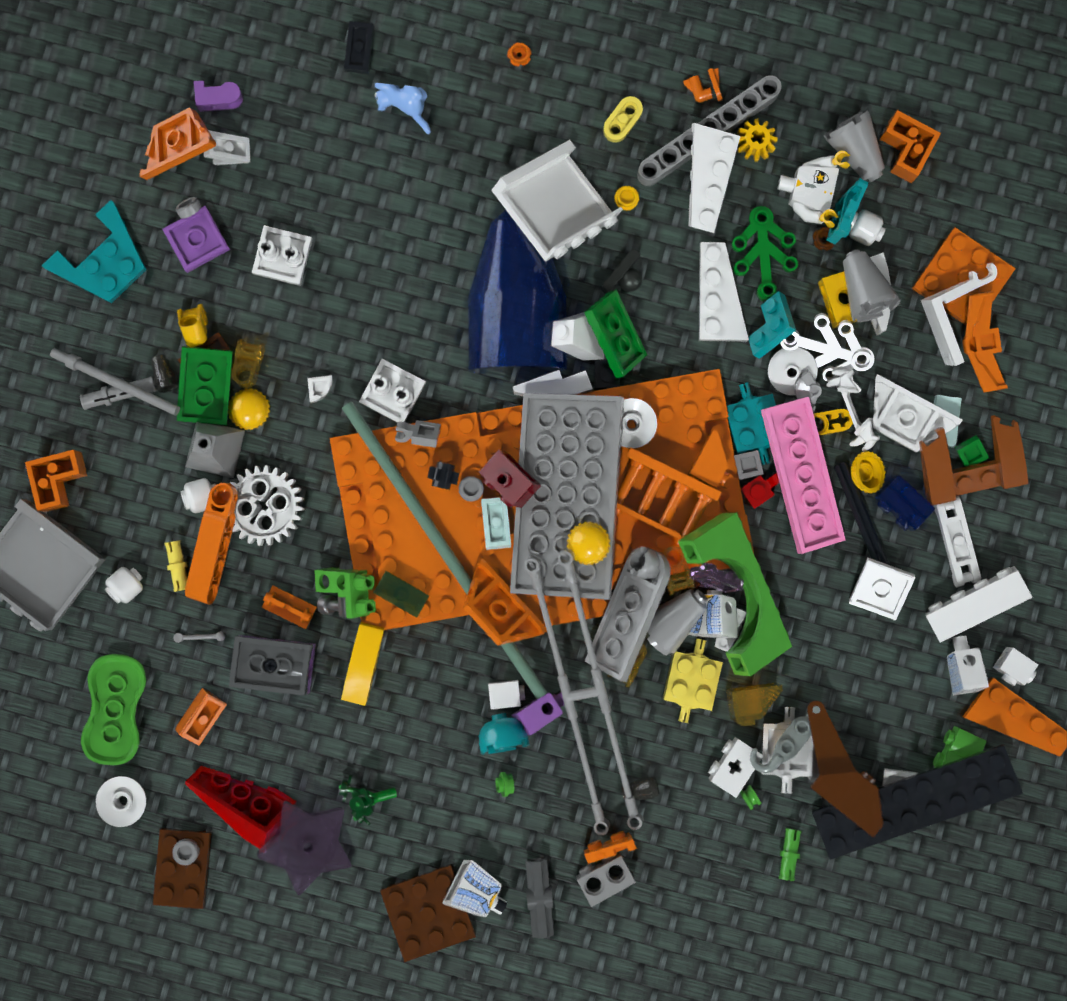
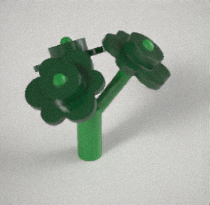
[338,775,397,825]

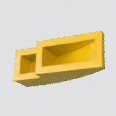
[341,622,385,706]

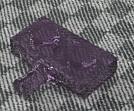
[689,563,744,593]

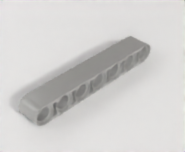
[637,75,781,186]

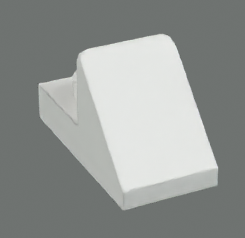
[204,130,250,165]

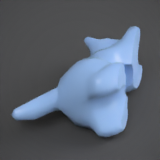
[375,83,431,134]

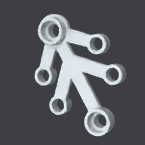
[781,313,874,382]

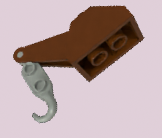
[750,701,883,837]

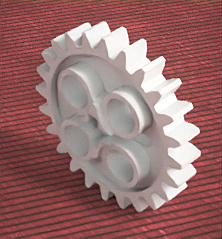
[230,465,305,546]

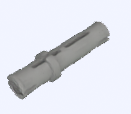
[80,376,157,410]

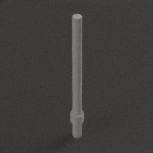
[50,348,180,416]

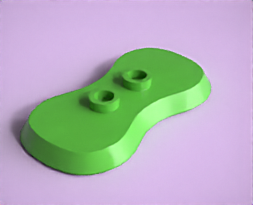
[81,654,146,765]

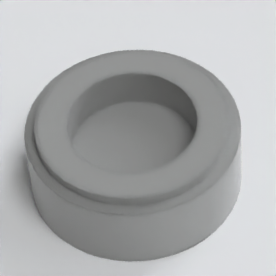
[175,197,201,219]
[459,476,484,502]
[173,838,200,865]

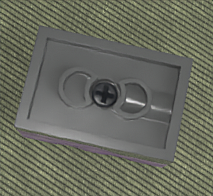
[229,635,316,696]

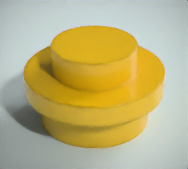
[615,186,639,211]

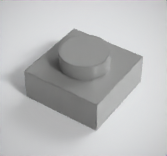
[734,450,764,480]

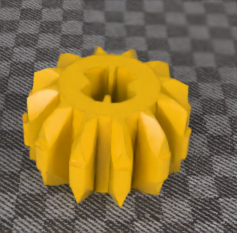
[737,118,778,162]

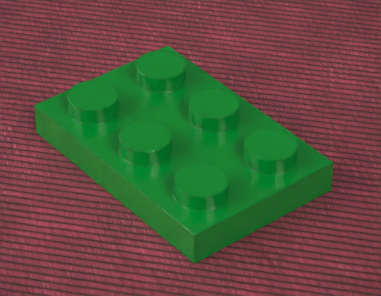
[584,290,647,379]
[177,346,233,425]

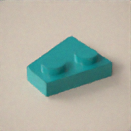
[827,178,869,244]

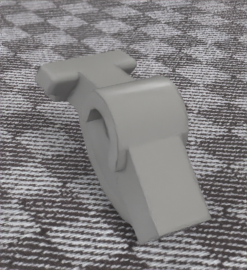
[795,369,822,412]

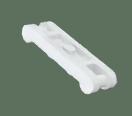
[933,496,981,587]

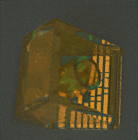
[726,682,783,726]

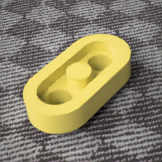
[603,96,643,142]

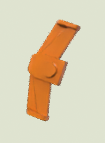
[962,291,1008,393]

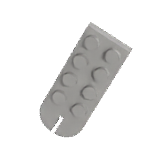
[585,547,670,682]

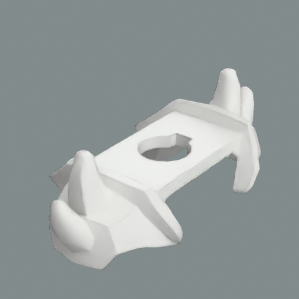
[826,369,880,452]

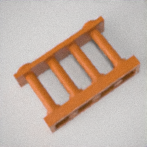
[616,448,722,544]

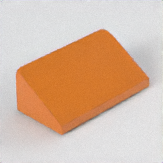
[175,688,227,746]

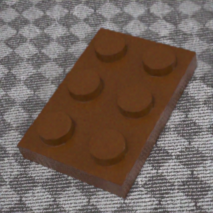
[153,828,211,909]

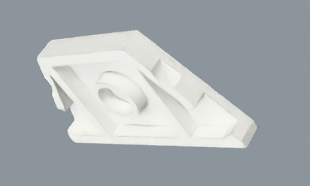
[873,374,962,453]

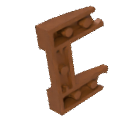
[919,415,1029,506]

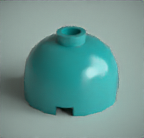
[479,713,530,755]

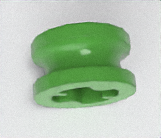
[740,784,761,810]

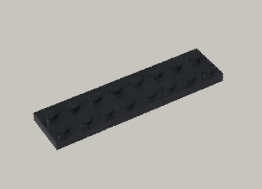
[812,744,1023,860]

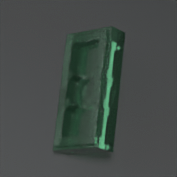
[373,571,430,618]

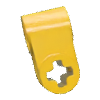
[177,304,208,347]

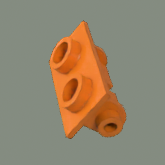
[262,585,317,629]

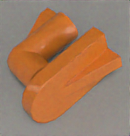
[683,68,723,103]

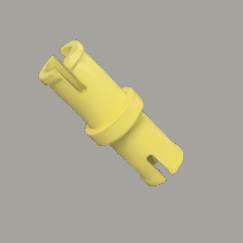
[164,540,187,592]

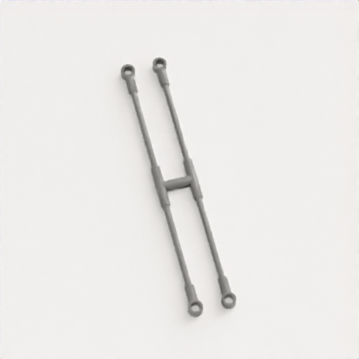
[524,549,644,835]

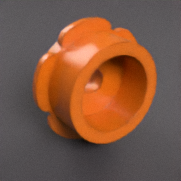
[507,43,531,67]

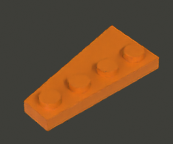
[963,677,1067,757]

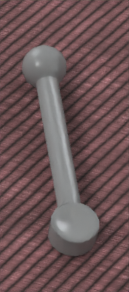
[173,631,225,643]

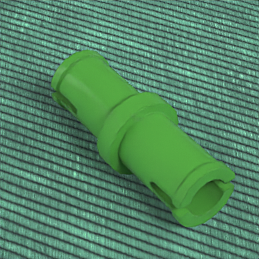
[778,828,802,881]

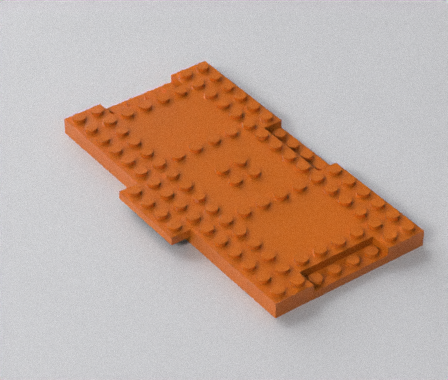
[330,369,754,630]

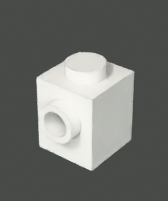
[993,647,1038,686]

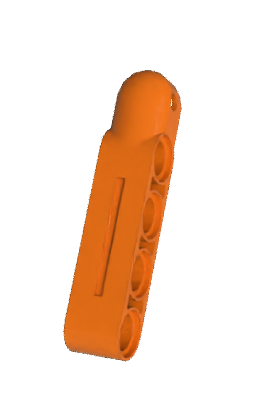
[185,483,238,605]

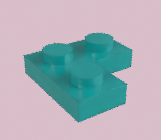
[748,291,796,359]

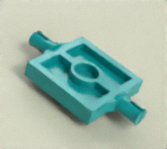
[727,382,776,465]

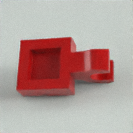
[741,472,779,509]

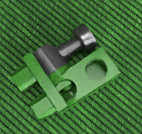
[315,567,376,618]

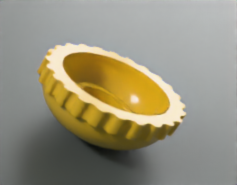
[228,388,270,430]
[851,451,886,493]
[567,522,611,565]

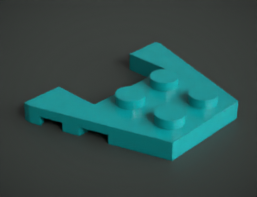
[41,200,147,303]

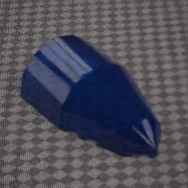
[467,209,567,372]

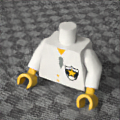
[777,151,850,228]

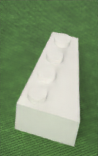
[925,566,1032,642]

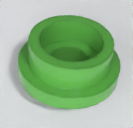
[495,772,514,797]

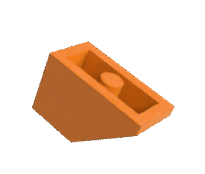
[688,430,729,489]

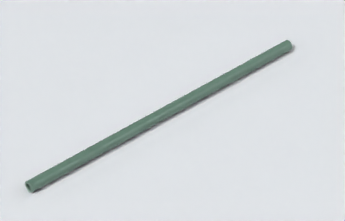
[342,402,548,699]

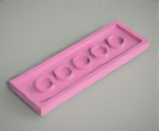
[761,397,845,554]

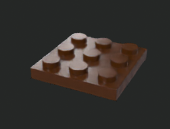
[380,864,476,962]

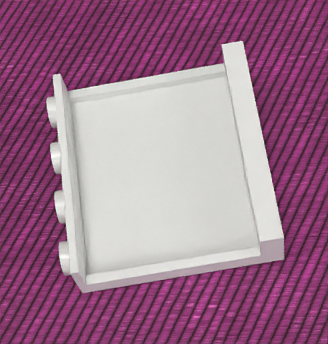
[491,140,623,262]

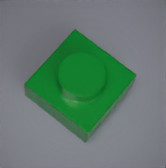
[954,435,989,467]

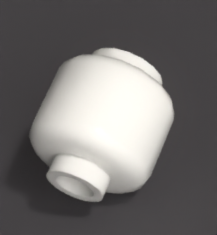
[849,209,886,246]
[180,478,216,513]
[105,567,143,603]

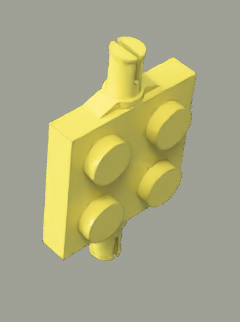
[662,638,723,723]

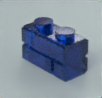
[875,475,935,531]

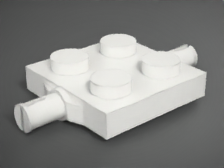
[762,707,814,794]

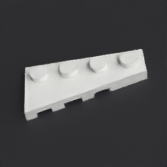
[689,123,740,233]
[699,242,749,342]

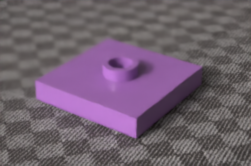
[162,206,230,273]

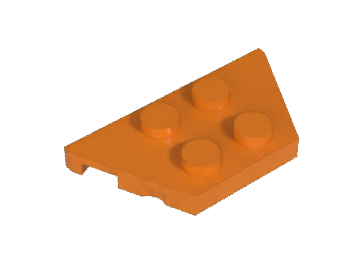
[140,107,216,180]
[463,559,547,646]

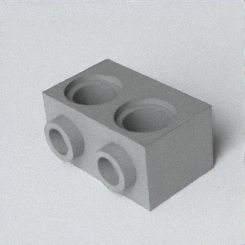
[576,852,636,907]

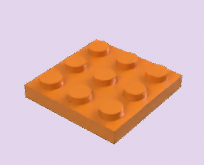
[911,227,1016,325]

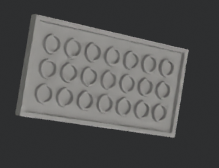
[510,393,624,600]

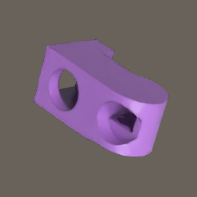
[194,81,243,112]

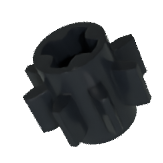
[427,461,459,490]

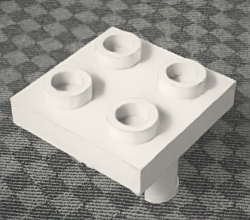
[252,225,313,286]
[359,359,426,422]

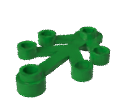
[731,206,798,302]

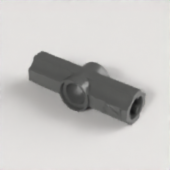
[525,858,554,938]

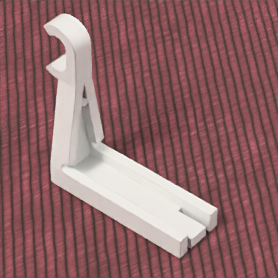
[921,263,997,366]

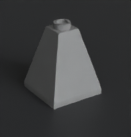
[185,422,245,478]

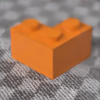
[880,110,941,183]
[25,450,88,512]

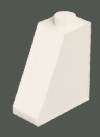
[551,312,604,361]

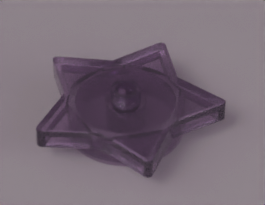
[257,801,352,895]

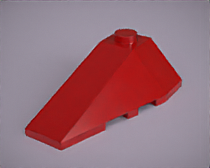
[185,766,297,851]

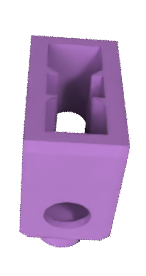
[511,690,564,735]

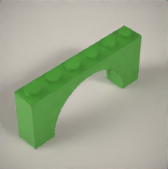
[678,513,792,676]

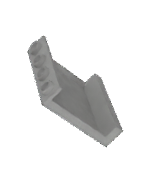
[0,499,106,631]

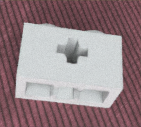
[708,737,763,798]

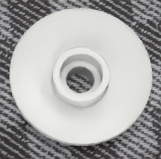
[768,347,818,395]
[621,398,657,448]
[96,776,146,827]

